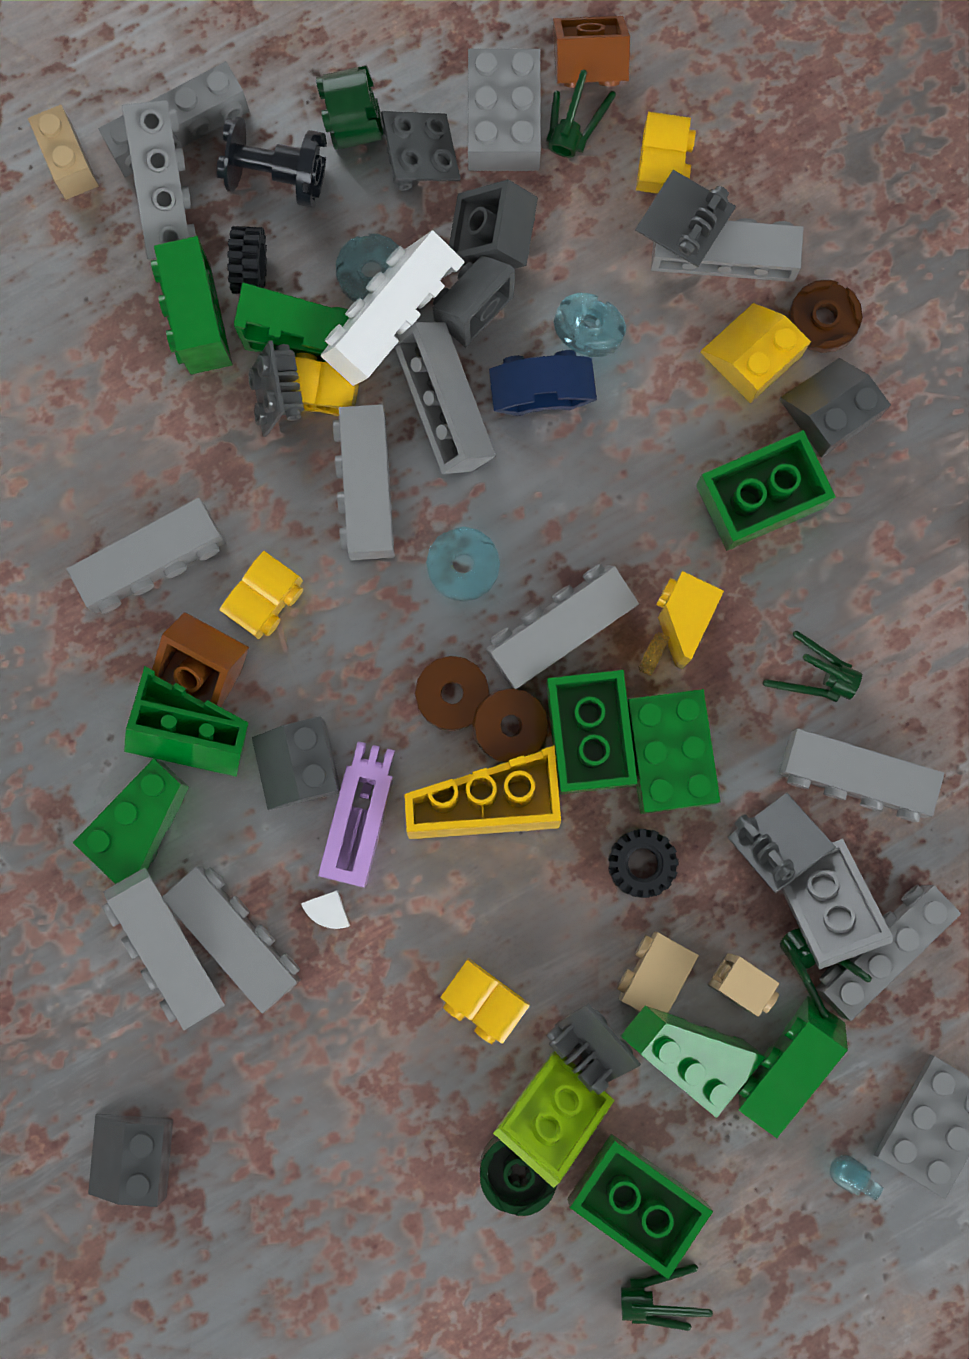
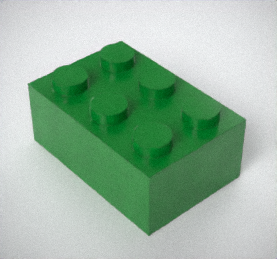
[151,236,233,375]
[696,430,836,551]
[546,670,637,795]
[627,689,721,814]
[567,1134,713,1279]

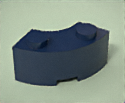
[489,350,597,416]

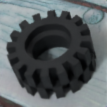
[227,226,267,294]
[608,829,679,898]

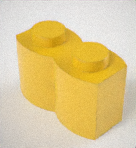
[636,111,696,194]
[293,353,359,416]
[219,551,303,639]
[440,958,530,1044]

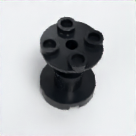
[216,117,327,208]

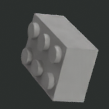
[468,49,541,171]

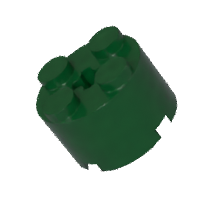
[316,65,384,150]
[480,1136,557,1216]

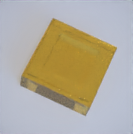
[638,632,670,676]

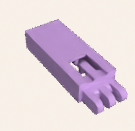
[318,741,395,888]

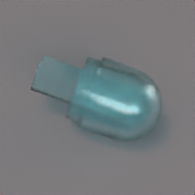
[830,1155,884,1201]

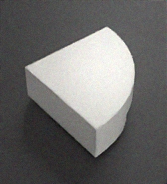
[301,890,350,929]

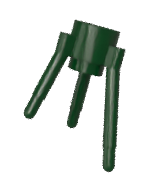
[546,69,616,158]
[763,631,863,702]
[780,928,872,1019]
[621,1264,713,1331]

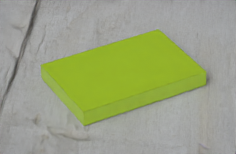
[493,1051,615,1188]

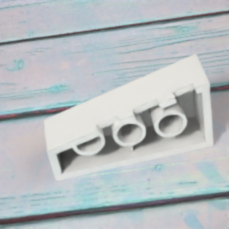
[320,230,465,386]

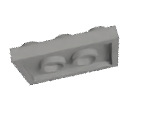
[781,839,893,970]
[874,1055,969,1199]

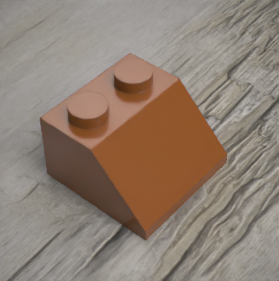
[553,16,630,88]
[152,612,249,707]

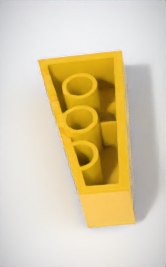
[404,745,561,839]

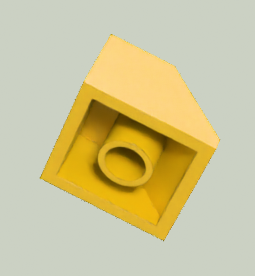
[700,303,811,404]
[656,571,724,669]

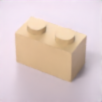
[28,104,99,200]
[617,931,699,1013]
[708,953,780,1017]

